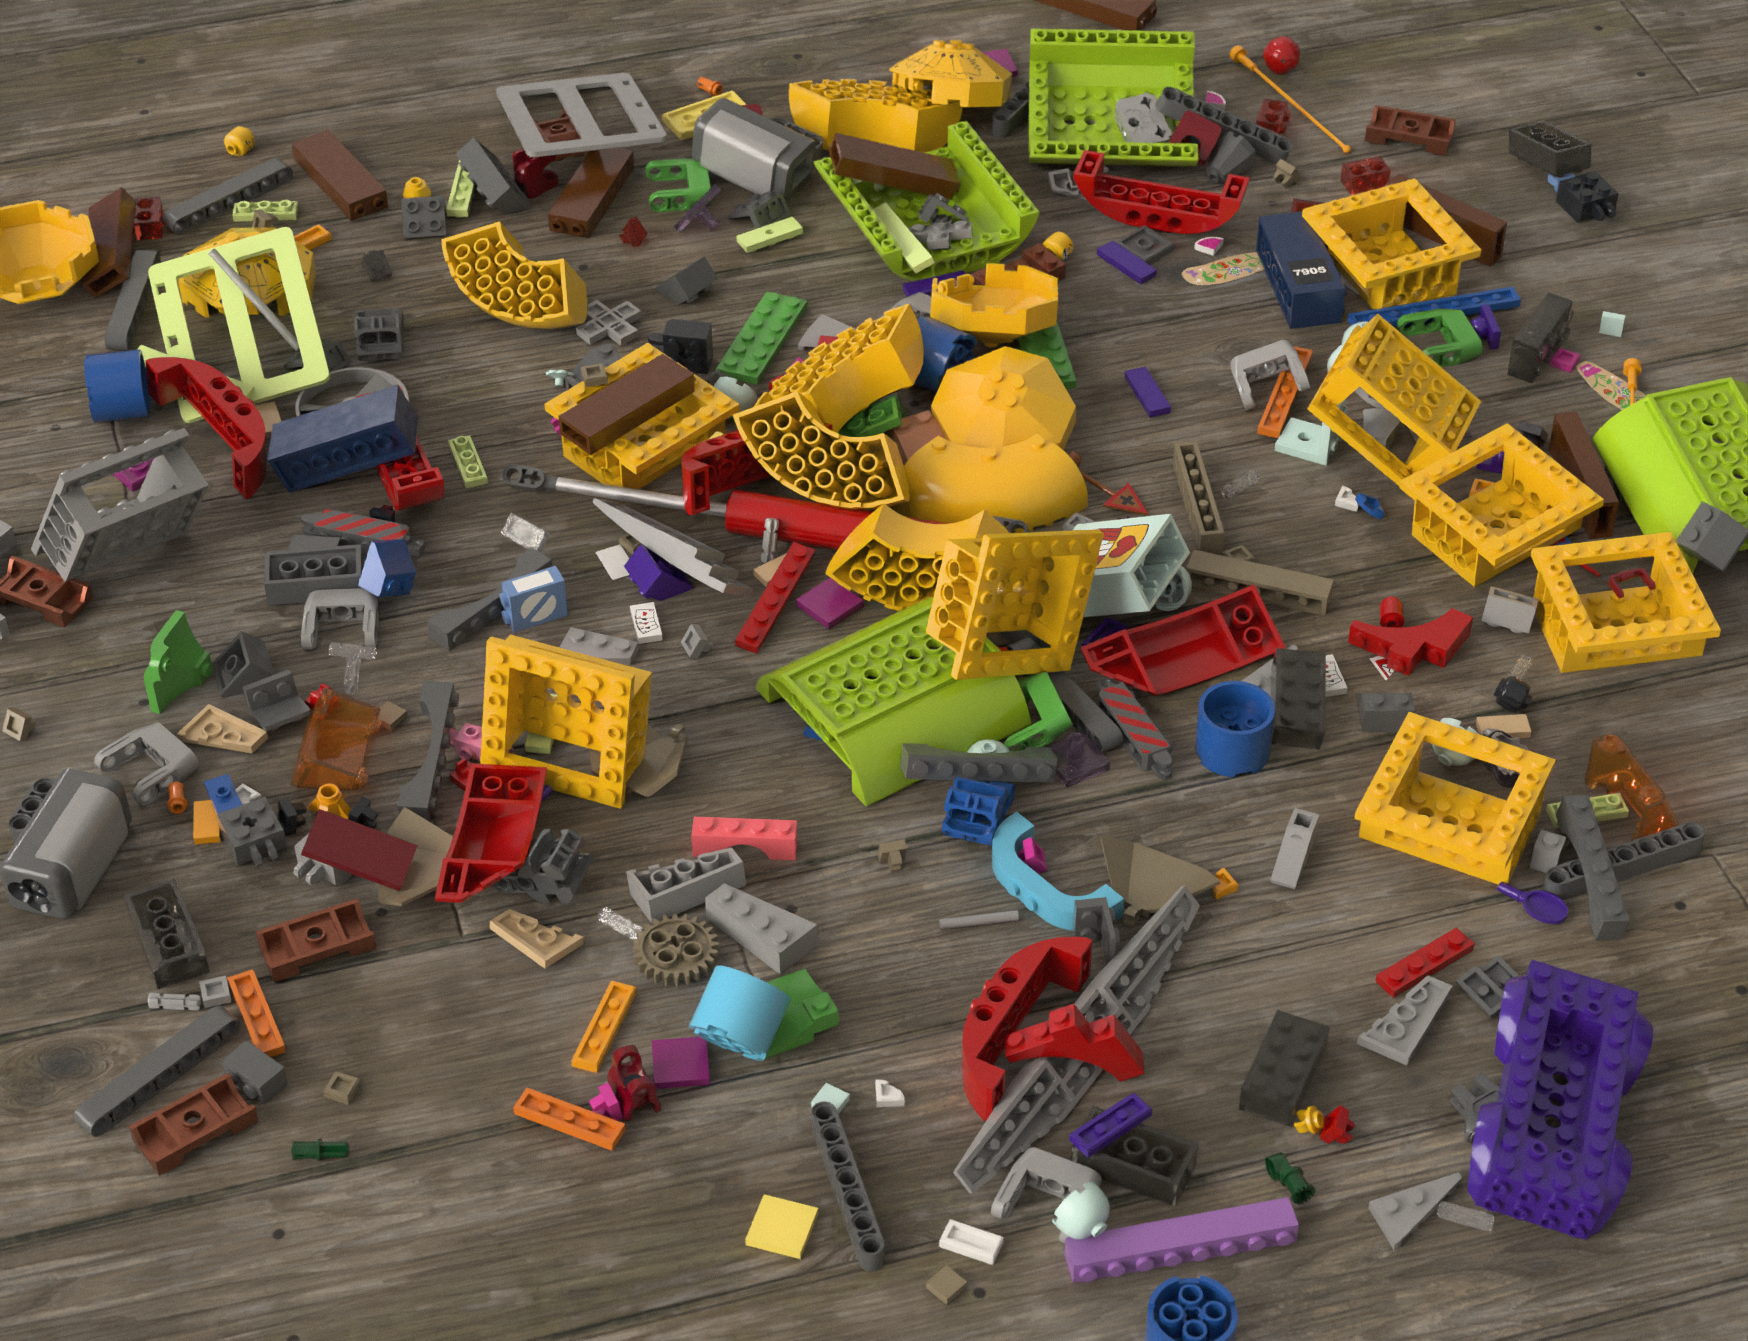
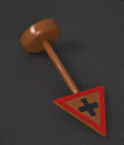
[1069,451,1148,516]

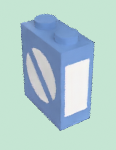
[499,566,568,633]

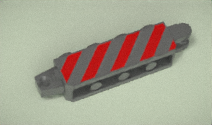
[300,509,425,557]
[1096,678,1173,780]

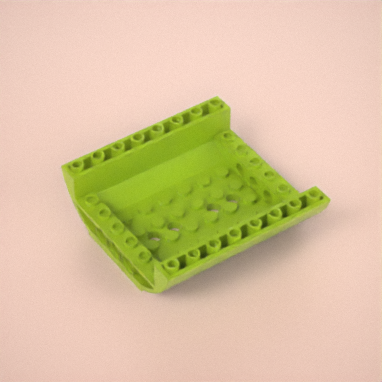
[1028,29,1198,167]
[814,121,1040,281]
[1592,377,1748,574]
[756,597,1031,807]

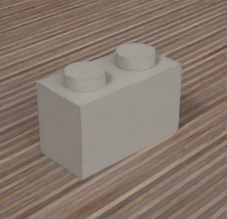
[1481,586,1538,634]

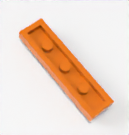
[227,969,286,1057]
[513,1088,626,1151]

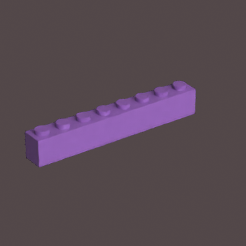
[1064,1197,1299,1283]

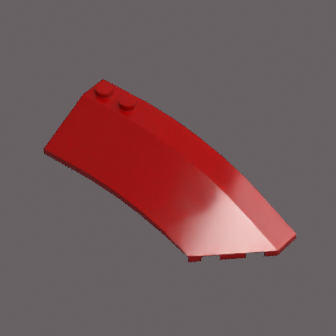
[1080,585,1286,696]
[435,763,547,903]

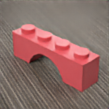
[691,816,798,861]

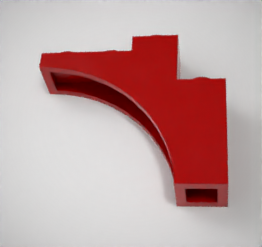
[1348,608,1473,676]
[1005,1004,1144,1082]

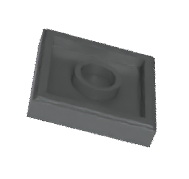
[1116,225,1175,265]

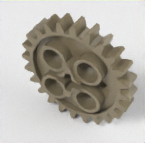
[632,913,720,987]

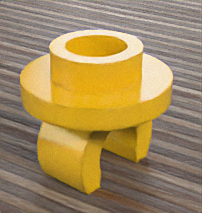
[1294,1106,1324,1134]

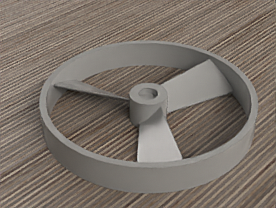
[295,367,409,417]

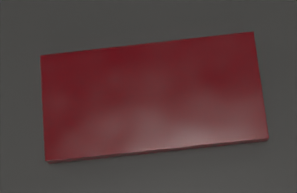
[301,809,418,891]

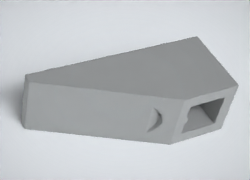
[1270,808,1320,889]

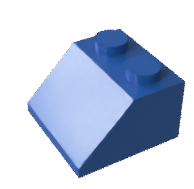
[358,539,416,597]

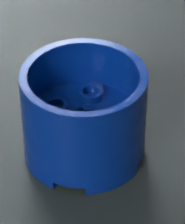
[914,316,977,393]
[84,349,150,423]
[1195,681,1275,777]
[1145,1275,1238,1341]

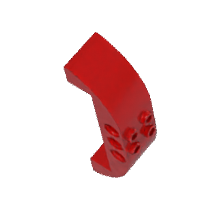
[1074,150,1250,234]
[145,357,267,499]
[356,386,445,511]
[682,423,833,515]
[962,937,1093,1122]

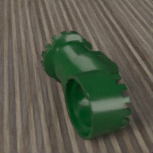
[1265,1152,1316,1205]

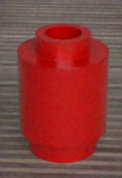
[1379,596,1404,628]

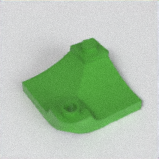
[838,392,906,437]
[144,610,213,714]
[765,969,839,1058]

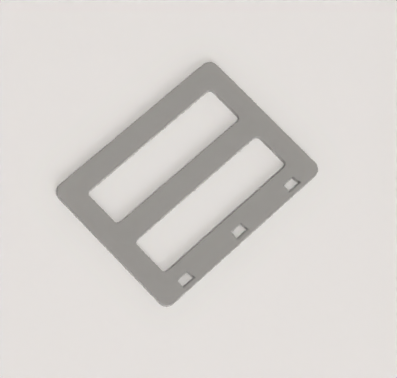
[496,73,667,157]

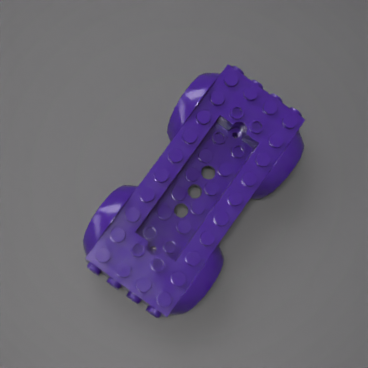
[1467,960,1653,1240]

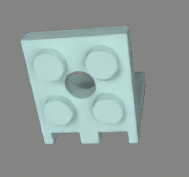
[1275,398,1349,466]

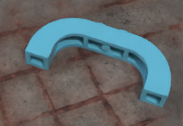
[992,812,1124,931]

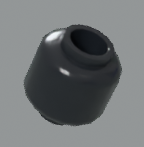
[1493,676,1533,713]

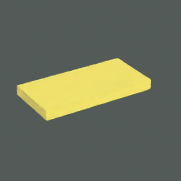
[662,91,747,141]

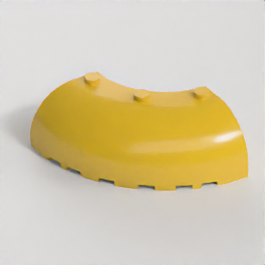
[789,79,963,153]
[441,222,588,329]
[753,304,924,433]
[733,391,910,509]
[891,434,1088,533]
[825,503,1018,611]

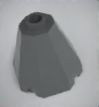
[1206,131,1256,184]

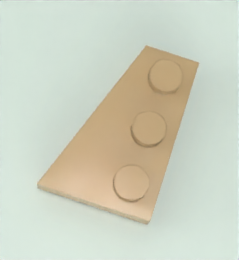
[176,704,268,754]
[490,909,584,969]

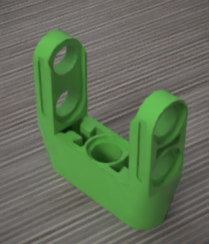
[645,158,711,212]
[1397,309,1482,367]
[1004,671,1073,752]

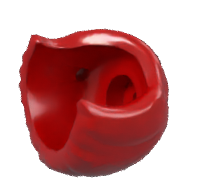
[1263,36,1300,75]

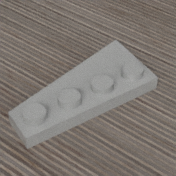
[1357,976,1453,1066]

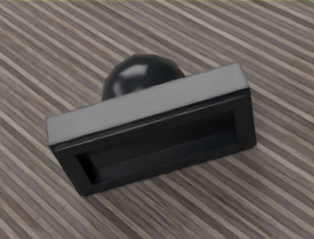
[1518,421,1548,448]

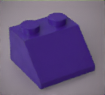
[624,545,694,601]

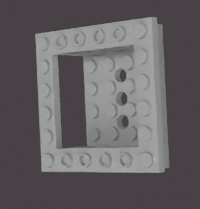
[31,428,209,582]

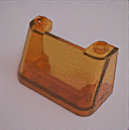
[290,687,382,791]
[1584,734,1679,841]

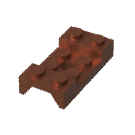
[1365,105,1456,156]
[531,109,590,162]
[971,243,1066,286]
[0,556,93,628]
[256,898,377,982]
[129,1073,259,1176]

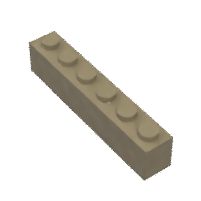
[1173,441,1224,554]
[1186,550,1334,616]

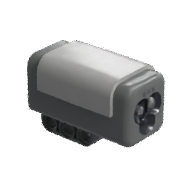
[692,98,823,203]
[0,768,132,919]

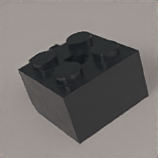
[1556,171,1619,222]
[648,319,713,374]

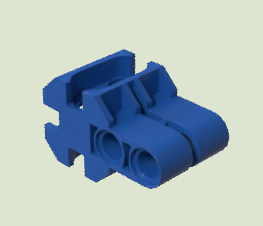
[942,777,1015,846]

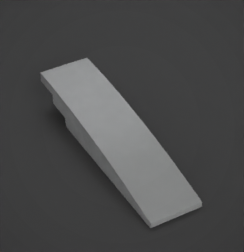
[593,498,754,598]

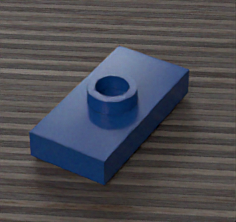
[204,774,242,814]

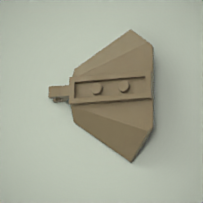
[589,724,688,797]
[378,807,453,906]
[1100,836,1220,929]

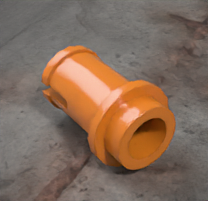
[697,76,723,97]
[167,782,188,814]

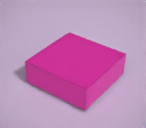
[1550,348,1581,373]

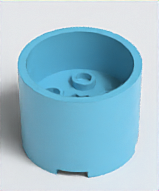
[688,966,791,1061]

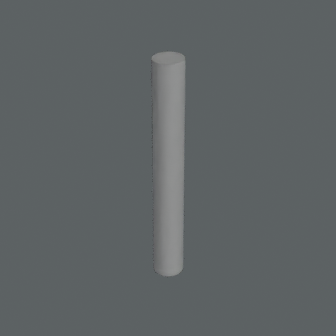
[939,910,1019,930]

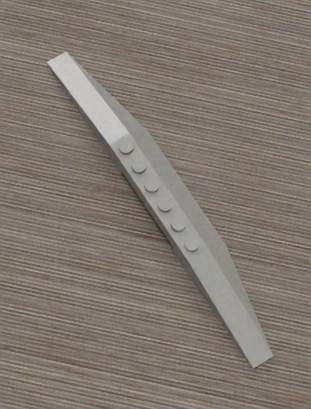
[953,886,1200,1194]

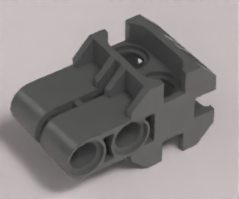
[354,308,404,361]
[492,829,594,904]

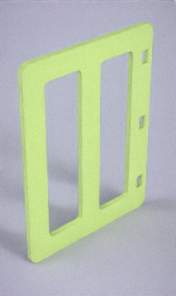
[148,227,330,423]

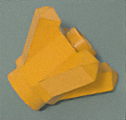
[307,784,352,819]

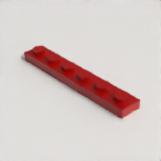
[735,542,815,654]

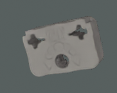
[1115,93,1172,143]

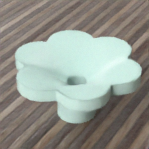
[546,370,574,387]

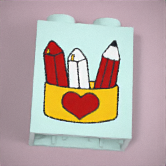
[1073,514,1190,617]

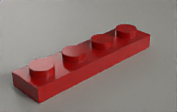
[1375,927,1475,998]

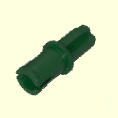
[291,1139,349,1161]

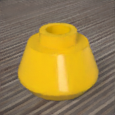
[403,177,431,198]

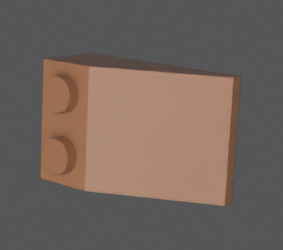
[888,410,945,465]

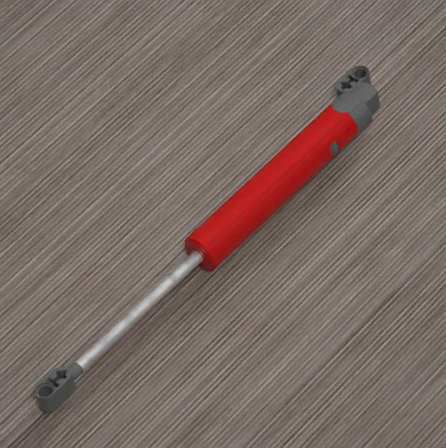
[502,464,1029,550]

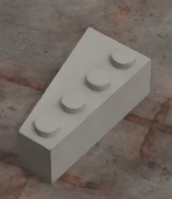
[626,847,746,924]
[705,883,818,974]

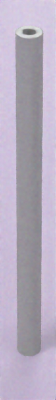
[209,248,300,351]

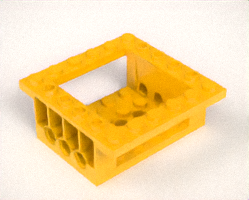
[1302,179,1481,310]
[1307,314,1482,486]
[545,343,740,489]
[1399,423,1604,587]
[926,529,1104,680]
[1531,532,1721,673]
[480,635,652,809]
[1355,712,1556,885]

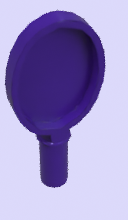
[1497,881,1568,924]

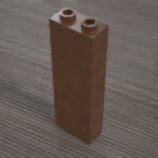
[1034,0,1157,31]
[292,130,388,221]
[829,133,960,200]
[548,147,634,239]
[1385,174,1507,267]
[81,187,136,298]
[558,354,695,455]
[1549,412,1619,539]

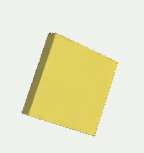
[745,1195,818,1259]

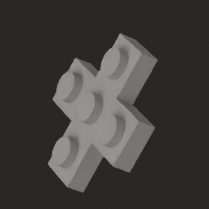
[909,214,973,250]
[576,300,642,346]

